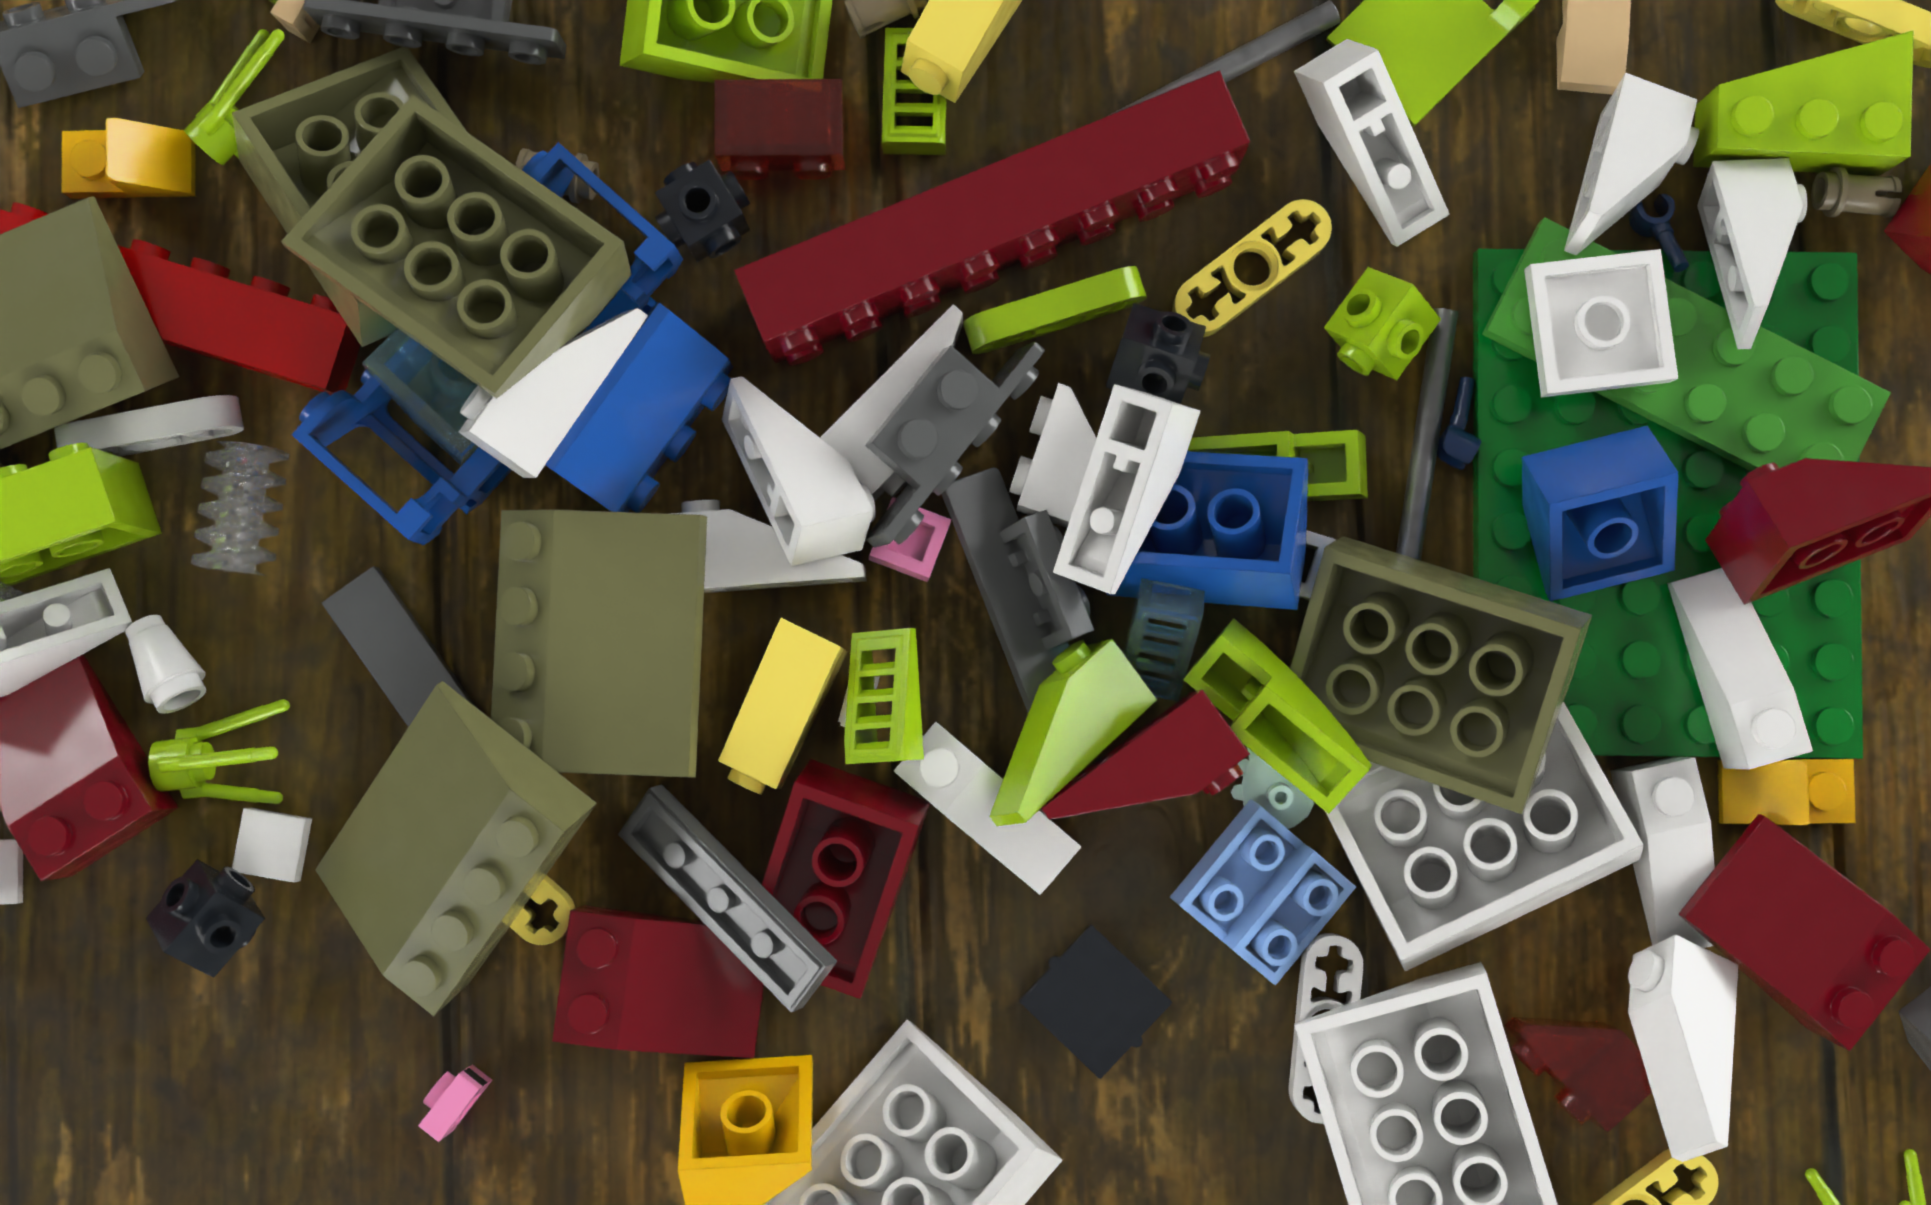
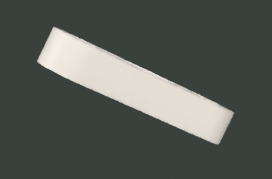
[54,395,244,456]
[1289,933,1363,1124]

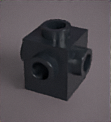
[655,159,750,262]
[1106,303,1210,404]
[146,859,265,978]

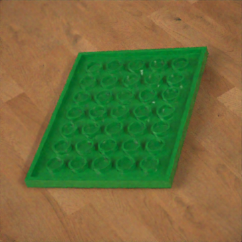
[1473,248,1863,759]

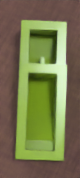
[1187,430,1368,501]
[1183,618,1372,814]

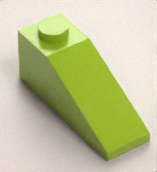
[989,639,1157,826]

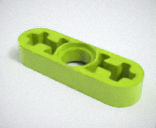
[963,266,1147,354]

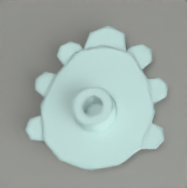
[1231,747,1315,829]

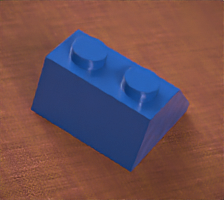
[1522,425,1678,601]

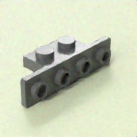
[0,0,178,108]
[303,0,567,65]
[865,341,1045,548]
[942,468,1094,713]

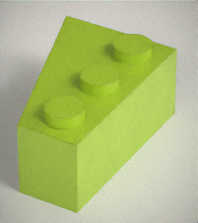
[1693,30,1914,175]

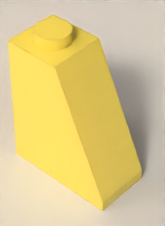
[901,0,1022,103]
[718,618,848,795]

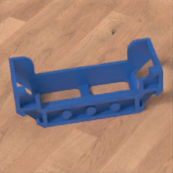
[291,142,683,545]

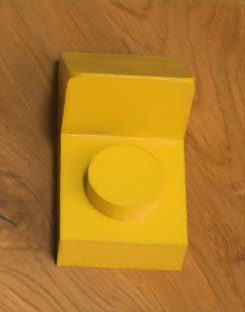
[61,118,196,199]
[1717,759,1856,825]

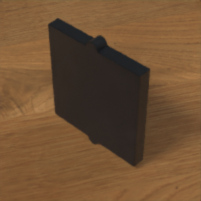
[1019,924,1173,1079]

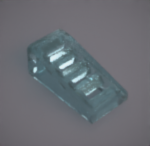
[1123,578,1205,701]

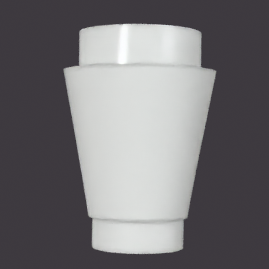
[125,615,206,714]

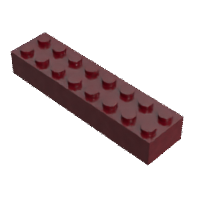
[734,70,1251,366]

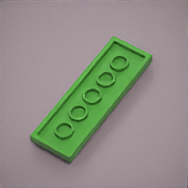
[1482,217,1891,471]

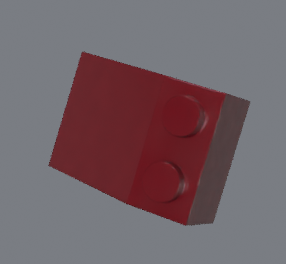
[1705,458,1931,605]
[0,654,179,881]
[1041,690,1250,820]
[762,759,930,999]
[1678,814,1931,1051]
[552,905,764,1058]

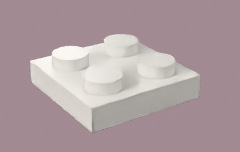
[1524,249,1678,398]

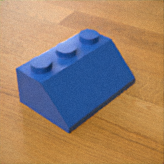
[545,303,733,513]
[1106,451,1308,610]

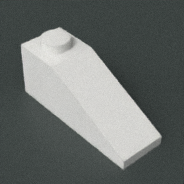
[1294,39,1450,247]
[1564,73,1699,255]
[1697,158,1807,349]
[820,304,963,501]
[458,308,648,478]
[722,376,876,566]
[1053,384,1200,594]
[671,500,867,593]
[0,568,132,697]
[1667,568,1813,770]
[894,722,1081,895]
[1610,757,1715,948]
[1628,935,1738,1162]

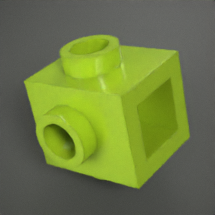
[1324,267,1441,380]

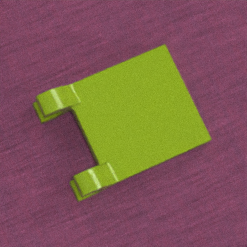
[1326,0,1540,127]

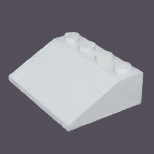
[1324,702,1644,971]
[1294,962,1558,1205]
[764,1020,1062,1205]

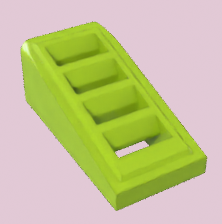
[882,28,947,155]
[844,628,924,764]

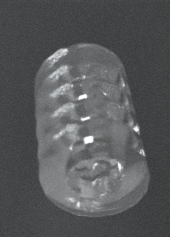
[190,441,290,576]

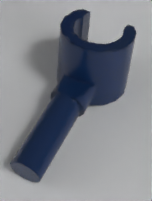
[1629,194,1689,272]
[1437,377,1481,470]

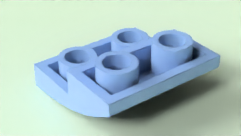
[1170,799,1356,986]

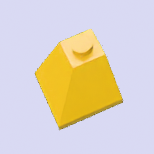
[678,1055,813,1205]

